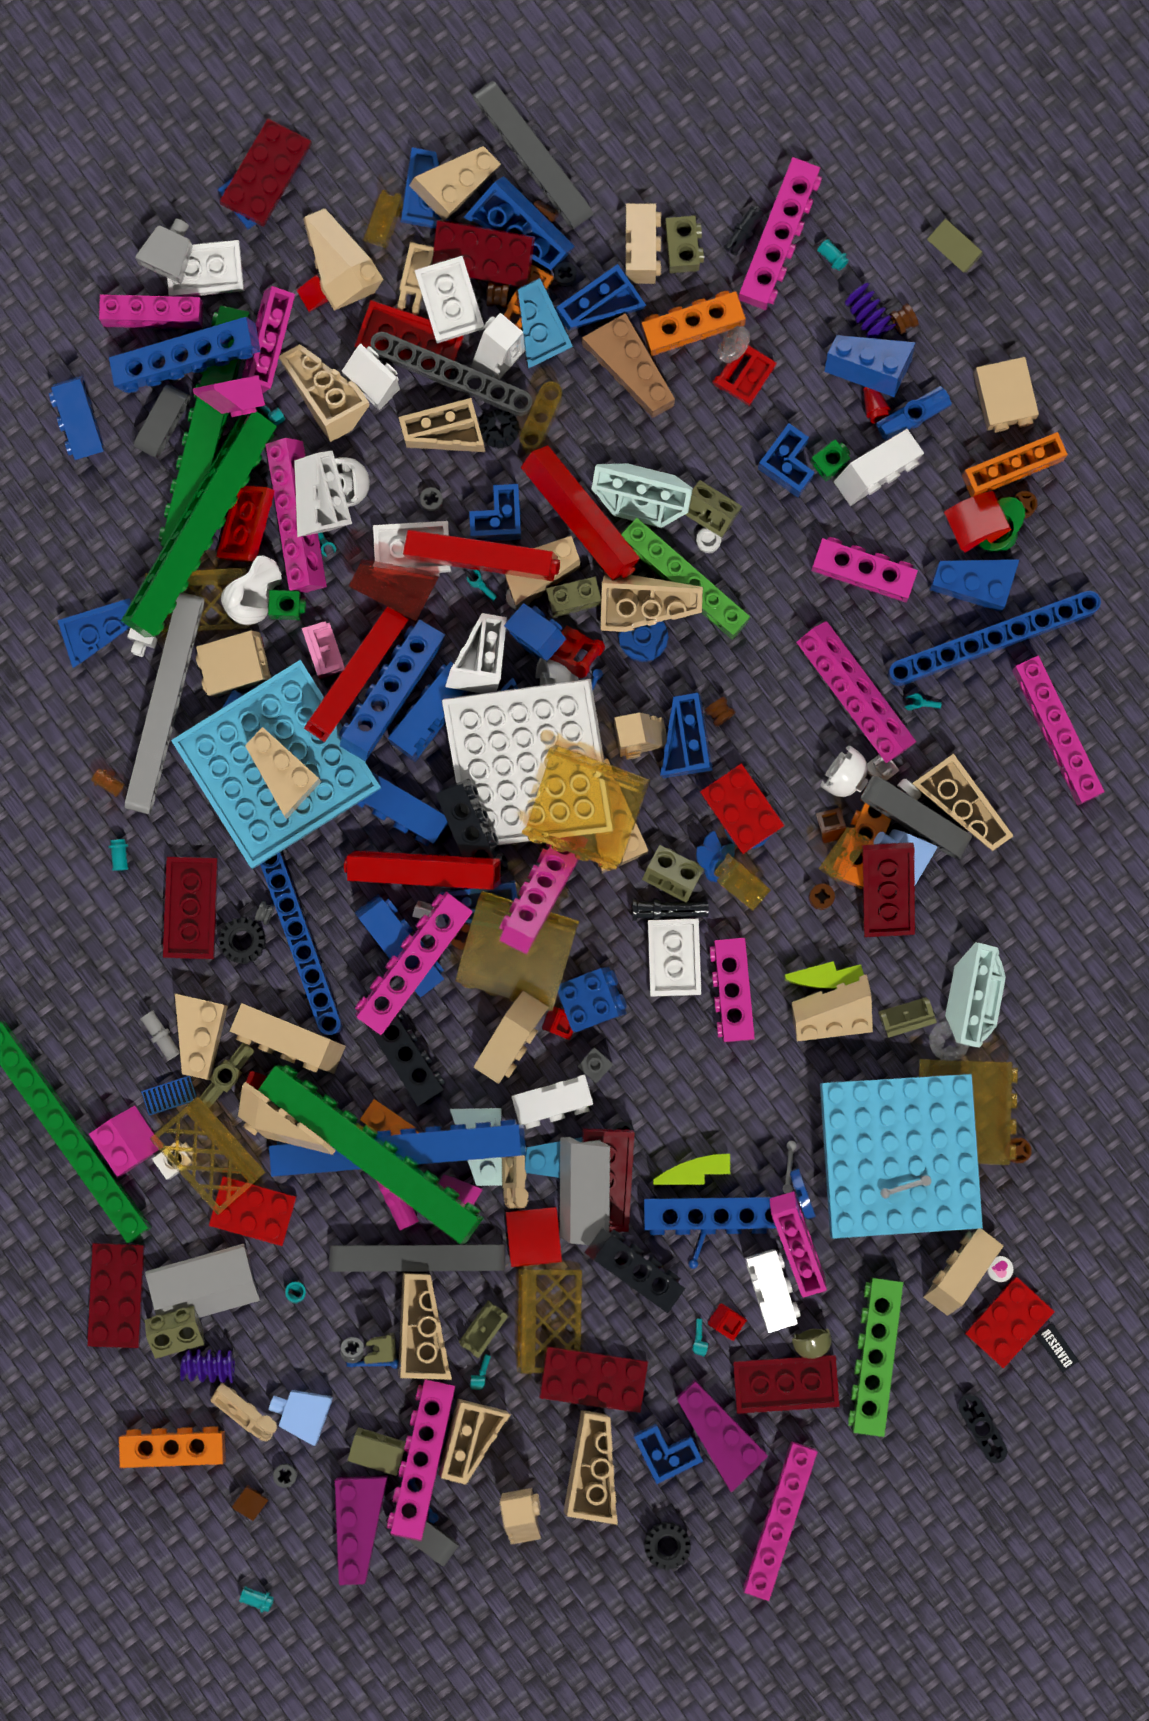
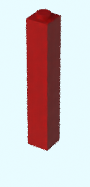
[521,445,640,581]
[403,530,560,582]
[304,606,408,743]
[344,851,501,890]

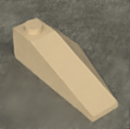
[304,209,384,311]
[279,345,370,442]
[601,573,703,632]
[238,1082,336,1155]

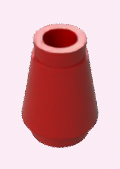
[863,387,890,423]

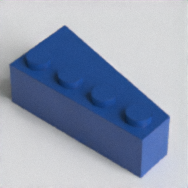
[464,176,575,270]
[355,894,444,998]

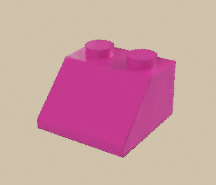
[193,375,265,417]
[89,1106,164,1177]

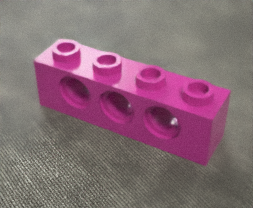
[241,286,295,393]
[99,295,203,329]
[811,537,918,603]
[710,938,755,1043]
[770,1191,827,1298]

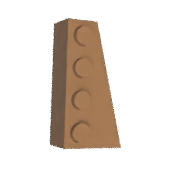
[582,313,675,418]

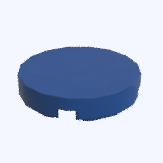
[618,621,668,662]
[790,1169,816,1219]

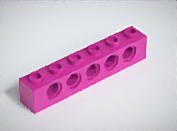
[739,157,822,310]
[266,438,327,593]
[796,621,917,763]
[1012,655,1105,806]
[499,835,589,954]
[355,891,473,1035]
[387,1380,455,1542]
[743,1441,817,1601]

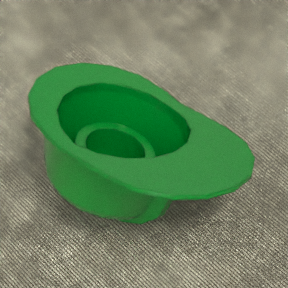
[979,497,1025,553]

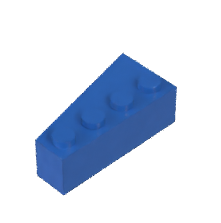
[388,661,469,762]

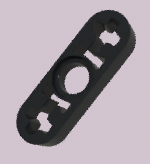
[957,1394,1008,1463]

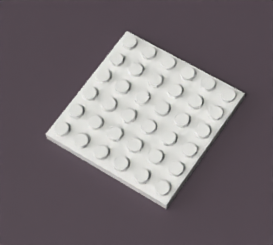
[442,679,615,845]

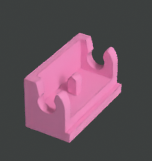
[302,621,345,679]

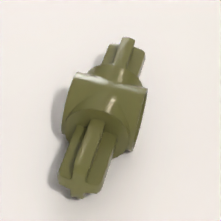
[198,1043,254,1109]

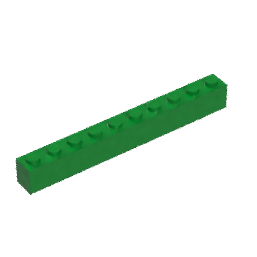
[158,305,252,548]
[121,412,277,637]
[0,1021,152,1243]
[258,1065,483,1244]

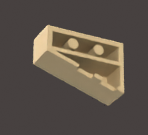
[399,398,485,452]
[504,536,581,611]
[614,712,667,760]
[792,974,873,1041]
[175,994,228,1080]
[438,1399,511,1484]

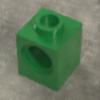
[810,440,851,482]
[268,590,306,620]

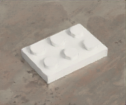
[167,240,244,297]
[415,256,484,343]
[373,521,451,576]
[648,919,701,997]

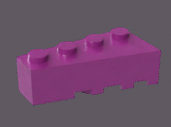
[676,1380,768,1493]
[335,1475,388,1585]

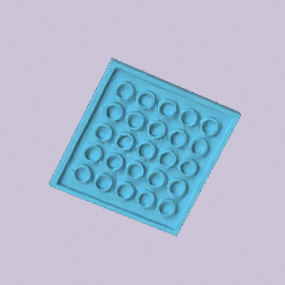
[171,660,381,869]
[820,1074,983,1238]

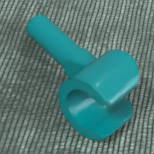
[258,405,285,425]
[318,532,336,558]
[466,570,497,601]
[905,693,942,710]
[692,1319,709,1356]
[470,1354,491,1390]

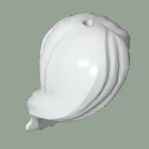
[221,555,282,625]

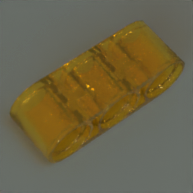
[520,381,562,454]

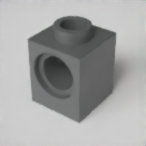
[577,1048,613,1084]

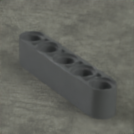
[860,776,972,859]

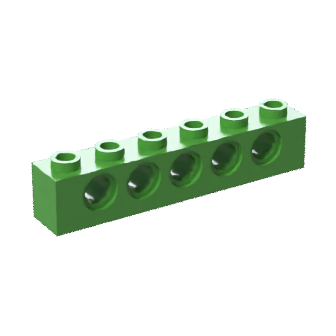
[621,518,750,640]
[848,1277,903,1437]

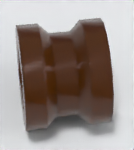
[487,282,509,309]
[889,304,919,335]
[1014,491,1038,519]
[704,696,736,727]
[809,884,835,910]
[451,924,475,950]
[1004,1138,1032,1163]

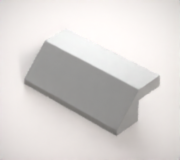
[560,1137,610,1245]
[145,1244,260,1318]

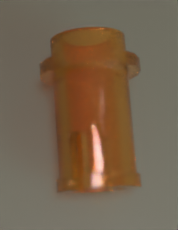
[91,768,125,797]

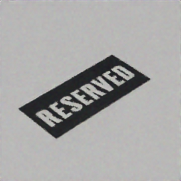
[1036,1323,1079,1373]

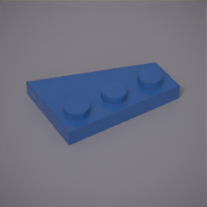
[400,148,449,229]
[57,598,131,668]

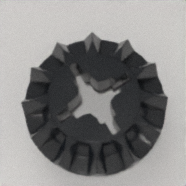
[480,409,520,449]

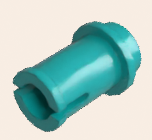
[817,239,849,271]
[108,839,128,871]
[239,1586,274,1613]

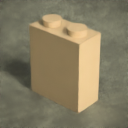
[973,357,1039,432]
[196,630,271,697]

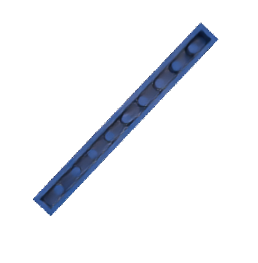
[222,689,448,847]
[269,1120,526,1177]

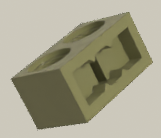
[665,216,704,273]
[685,480,742,538]
[546,577,601,617]
[642,845,704,903]
[145,1306,204,1359]

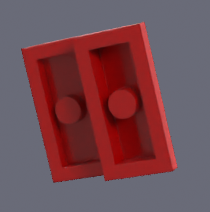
[944,491,1012,553]
[506,1207,562,1267]

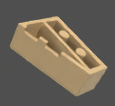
[409,146,501,220]
[626,204,661,284]
[245,727,321,819]
[474,991,549,1084]
[923,1228,1003,1316]
[500,1488,541,1544]

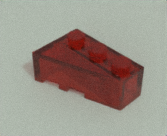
[349,559,440,621]

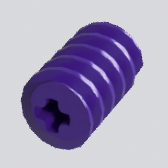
[845,282,896,339]
[180,1349,235,1383]

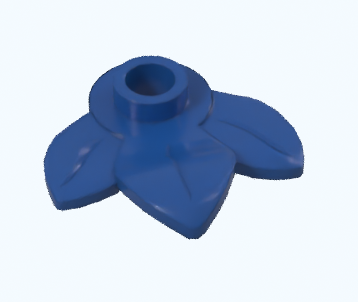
[696,831,735,882]

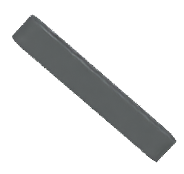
[472,81,594,230]
[371,332,532,416]
[329,1244,505,1272]

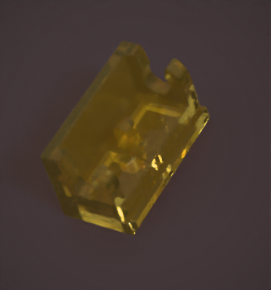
[363,190,403,249]
[819,827,870,883]
[714,853,771,911]

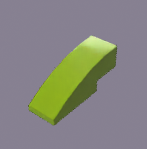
[783,961,864,990]
[653,1154,730,1185]

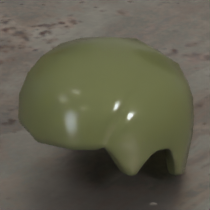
[792,1329,832,1359]

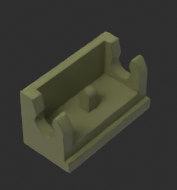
[927,219,983,273]
[878,997,937,1038]
[459,1300,509,1358]
[364,1333,396,1364]
[347,1427,406,1476]

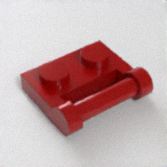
[712,341,777,406]
[549,626,605,678]

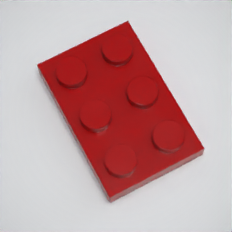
[216,486,275,562]
[700,763,785,855]
[209,1176,297,1246]
[965,1276,1055,1369]

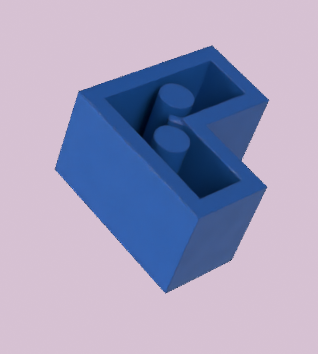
[758,423,815,498]
[469,484,521,541]
[504,603,566,662]
[634,1423,703,1484]

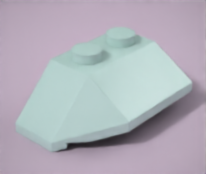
[592,463,693,528]
[945,942,1006,1048]

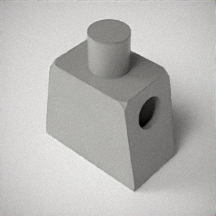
[135,219,193,284]

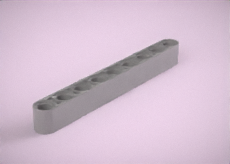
[125,592,205,815]

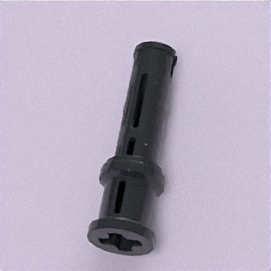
[632,898,709,921]

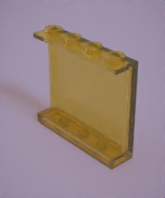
[521,744,650,870]
[455,891,580,1011]
[919,1059,1018,1165]

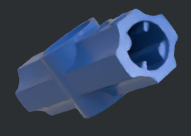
[876,386,952,441]

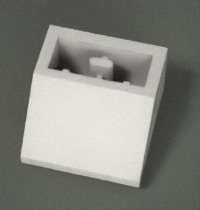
[342,344,400,410]

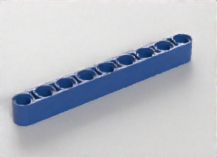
[887,591,1101,686]
[260,852,342,1036]

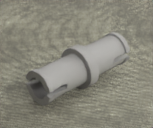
[140,1010,180,1061]

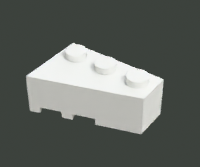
[471,313,525,380]
[834,429,924,506]
[294,451,352,537]
[446,613,507,693]
[511,1075,593,1129]
[744,1249,801,1333]

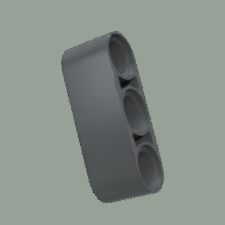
[134,384,191,458]
[385,1504,460,1566]

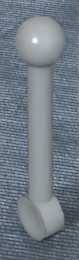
[782,1141,796,1194]
[880,1176,931,1198]

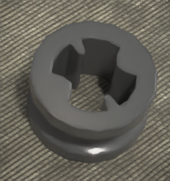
[420,487,443,512]
[255,900,275,925]
[341,1337,364,1364]
[273,1463,297,1488]

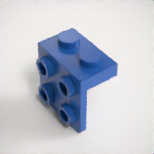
[557,967,627,1032]

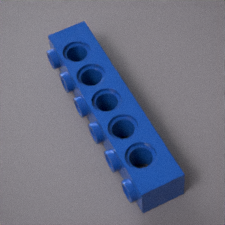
[109,317,261,393]
[339,619,445,762]
[644,1197,798,1235]

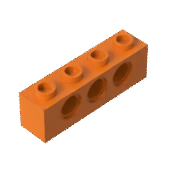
[641,291,746,356]
[962,432,1068,497]
[832,787,891,889]
[119,1426,226,1468]

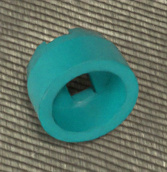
[285,1282,306,1303]

